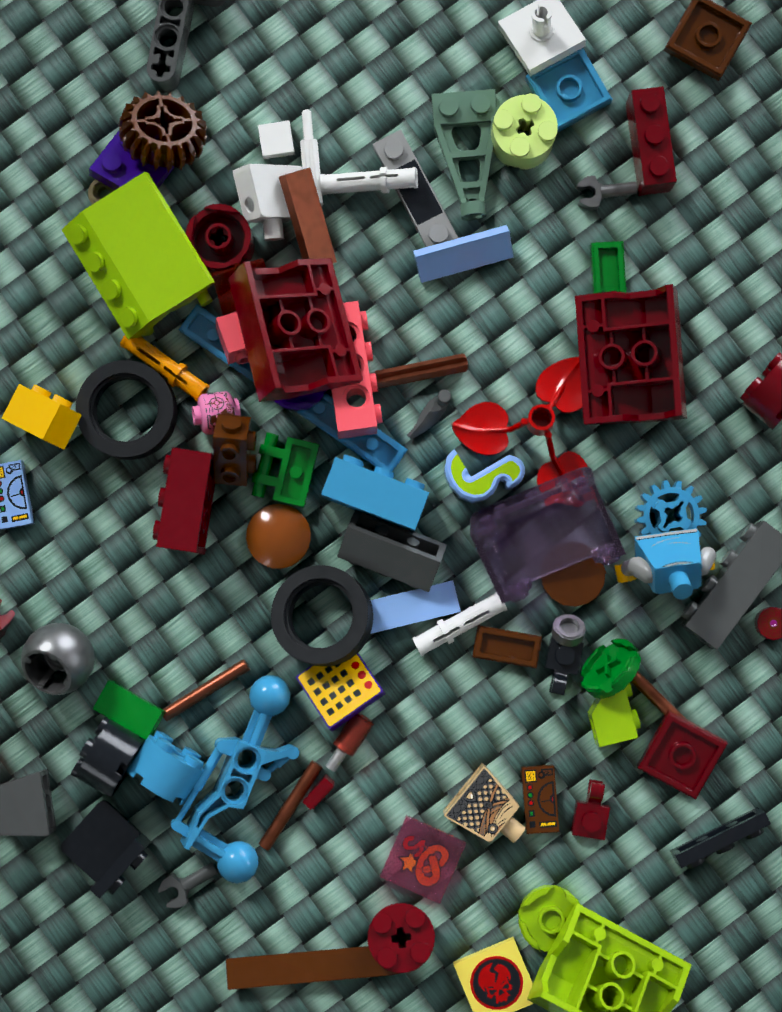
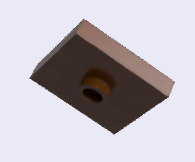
[663,0,752,81]

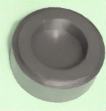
[552,614,586,647]

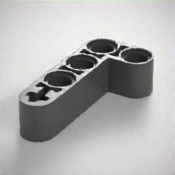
[147,0,227,93]

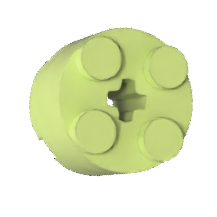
[491,93,558,170]

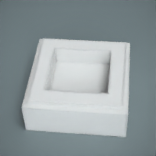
[258,121,295,159]

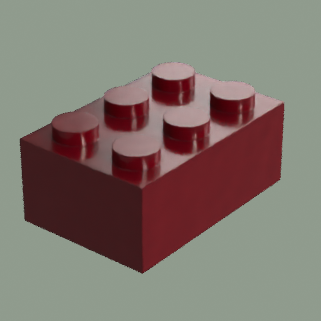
[153,447,216,555]

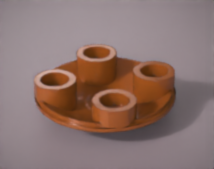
[246,504,311,569]

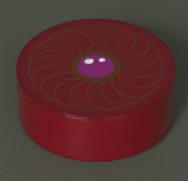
[755,607,782,640]

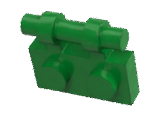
[251,432,320,508]

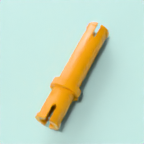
[120,335,210,402]

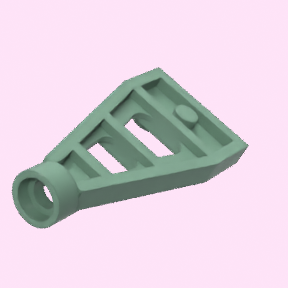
[431,89,497,221]

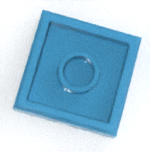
[525,48,613,133]

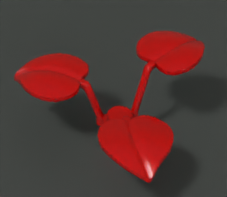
[452,356,590,508]

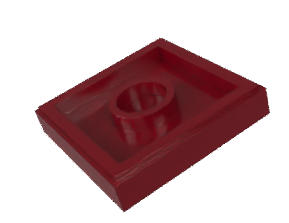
[637,710,728,800]

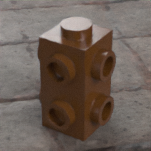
[213,414,257,487]

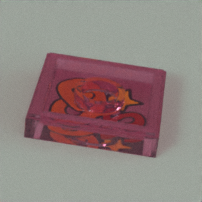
[380,815,466,904]

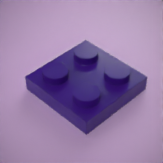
[89,131,175,190]

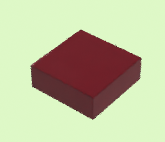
[302,774,335,810]

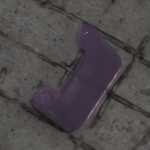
[470,467,626,604]

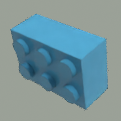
[321,455,429,532]

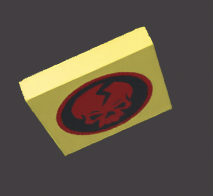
[453,937,534,1012]

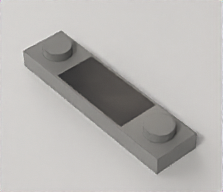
[373,129,458,247]

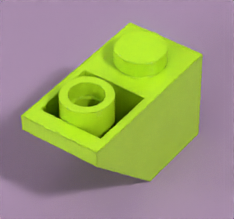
[587,683,641,747]

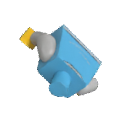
[614,528,716,599]

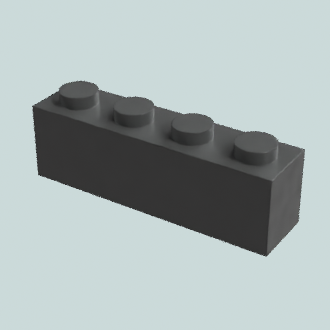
[680,521,782,650]

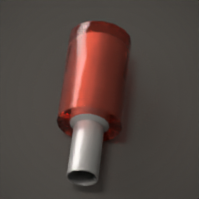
[326,712,375,772]

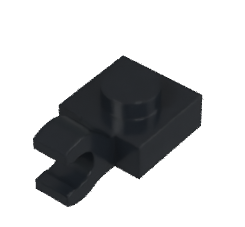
[544,636,584,695]

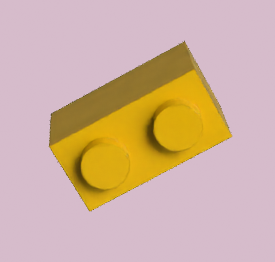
[1,384,82,450]

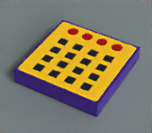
[296,653,386,731]

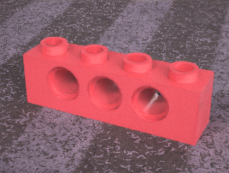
[331,301,383,439]

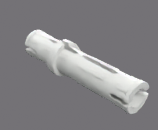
[320,167,418,195]
[412,591,507,656]

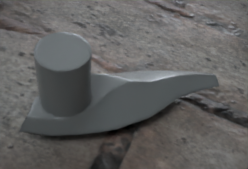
[407,389,451,439]

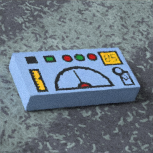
[0,460,34,530]

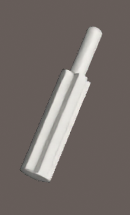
[300,110,324,206]

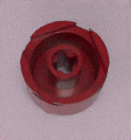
[186,204,255,277]
[740,352,782,430]
[367,903,435,973]

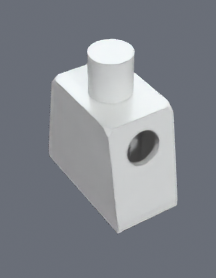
[233,164,302,241]

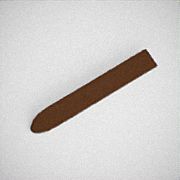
[226,944,405,990]

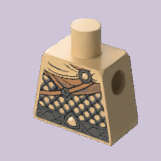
[443,763,526,843]

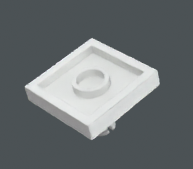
[498,0,586,76]

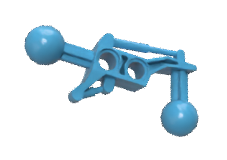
[170,675,299,883]

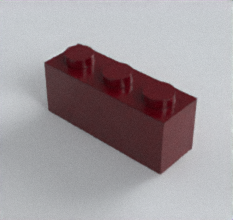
[626,86,677,196]

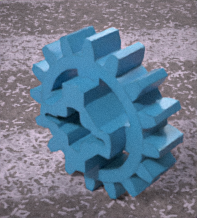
[634,480,707,537]

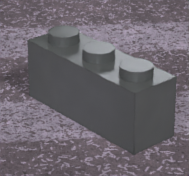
[337,509,447,592]

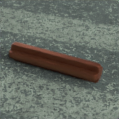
[373,353,468,389]

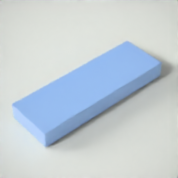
[413,225,514,283]
[370,580,461,634]

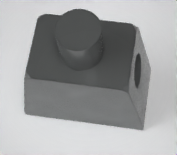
[0,769,57,836]

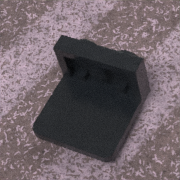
[61,800,152,899]

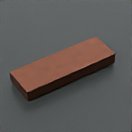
[279,167,337,263]

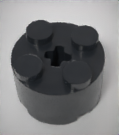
[71,717,145,797]

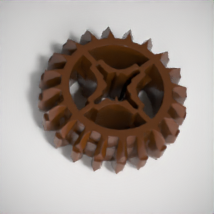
[119,90,207,173]

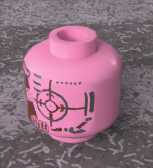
[192,391,241,435]

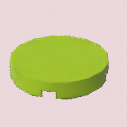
[518,885,580,952]

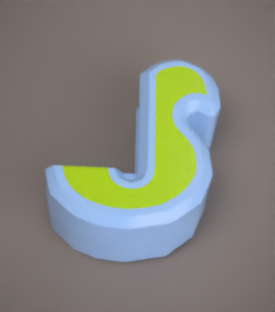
[444,449,525,503]

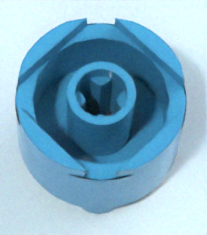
[127,730,204,805]

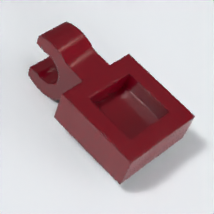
[571,779,610,840]

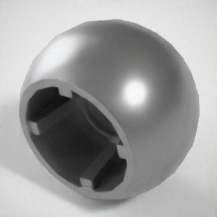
[21,623,95,695]

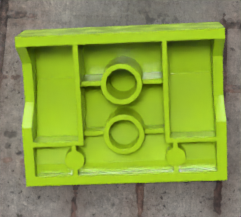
[62,172,215,339]
[527,903,692,1012]

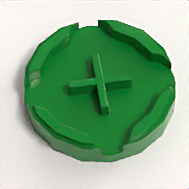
[581,639,641,699]

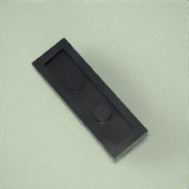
[670,808,771,869]

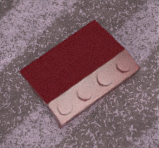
[228,258,363,402]
[575,284,687,425]

